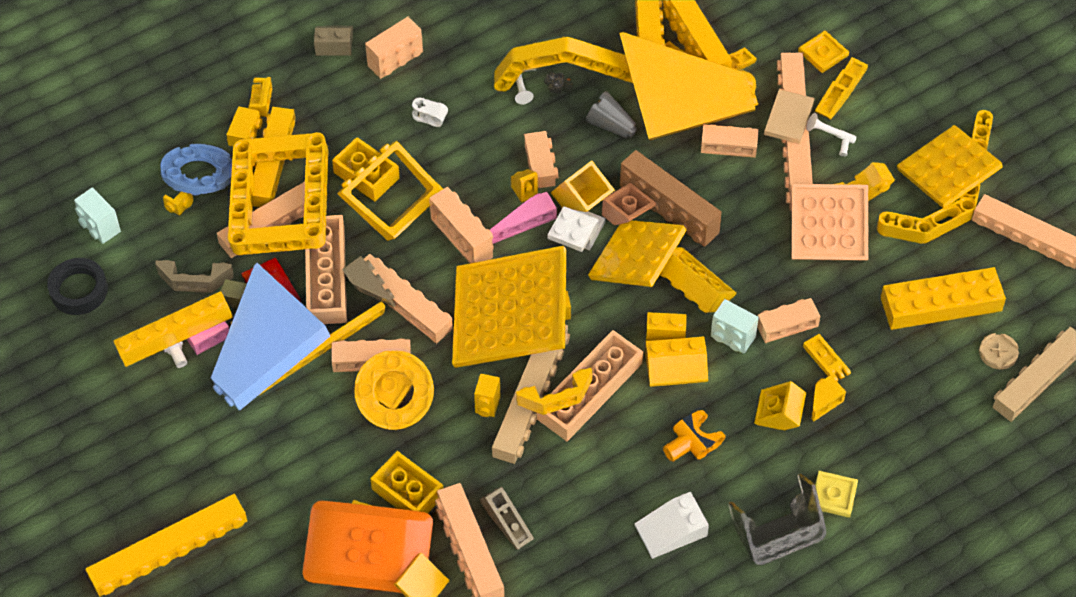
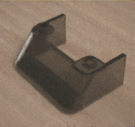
[728,474,827,565]

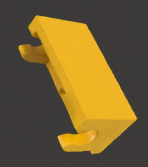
[248,77,272,117]

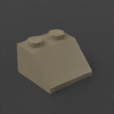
[314,26,353,56]

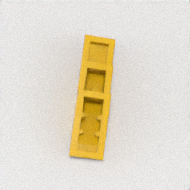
[815,57,868,119]

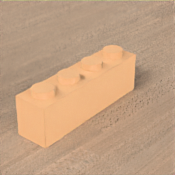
[332,339,411,372]

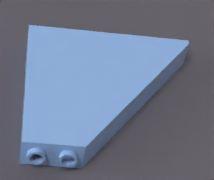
[211,263,330,411]

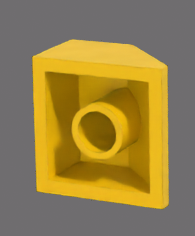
[754,381,806,430]

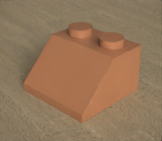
[602,183,656,225]

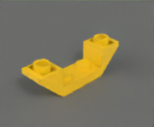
[516,368,592,415]

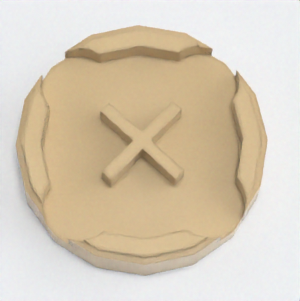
[979,333,1019,370]

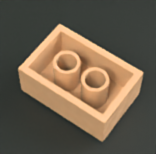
[365,17,423,79]

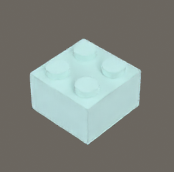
[74,187,121,244]
[711,299,759,354]

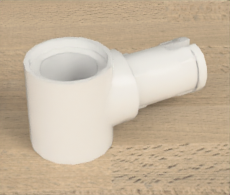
[164,341,187,368]

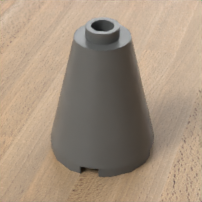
[585,91,637,138]

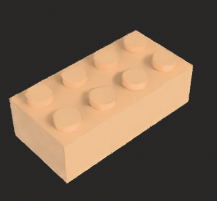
[429,187,494,263]

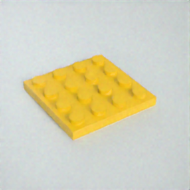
[897,125,1003,209]
[588,220,687,287]

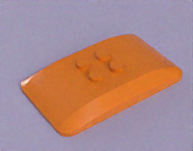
[303,501,433,593]

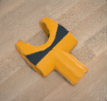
[663,410,726,462]

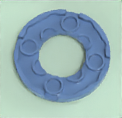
[160,144,232,195]

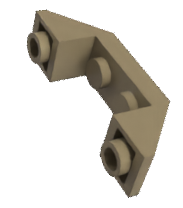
[155,260,234,293]

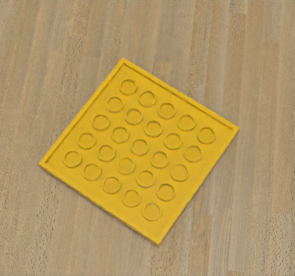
[452,246,566,368]

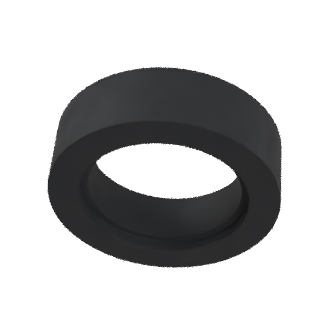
[47,258,108,315]

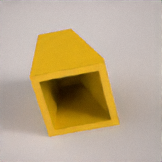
[551,161,614,212]

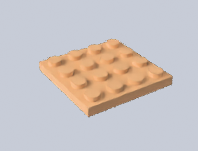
[791,184,868,261]

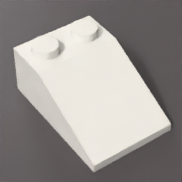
[635,492,709,559]

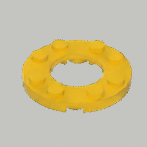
[355,351,434,430]

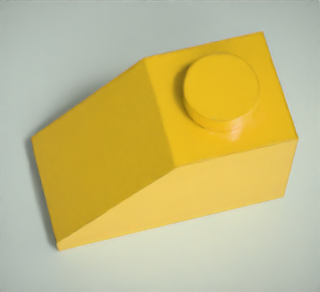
[511,169,538,203]
[811,375,846,421]

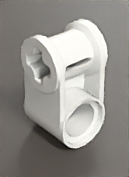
[412,98,448,127]

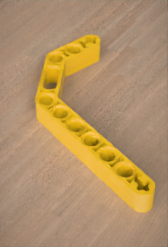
[494,37,633,91]
[877,110,993,244]

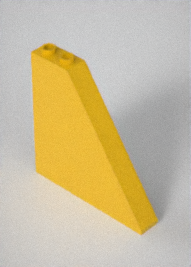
[620,32,758,140]

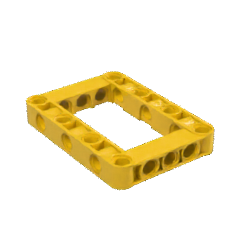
[228,133,328,255]

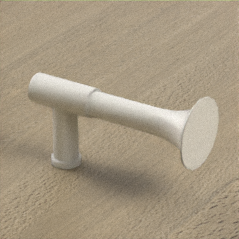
[515,68,536,104]
[806,113,856,156]

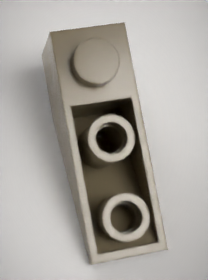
[342,256,396,307]

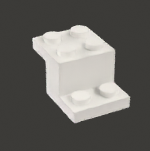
[548,206,605,252]

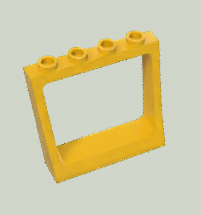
[337,141,443,241]

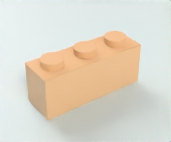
[701,124,758,158]
[524,131,558,188]
[757,298,820,343]

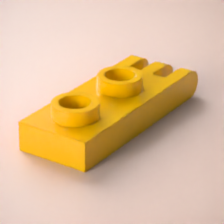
[803,334,851,382]

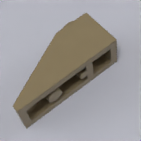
[479,487,534,550]

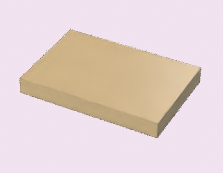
[764,89,814,144]

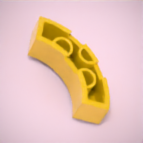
[833,162,895,201]

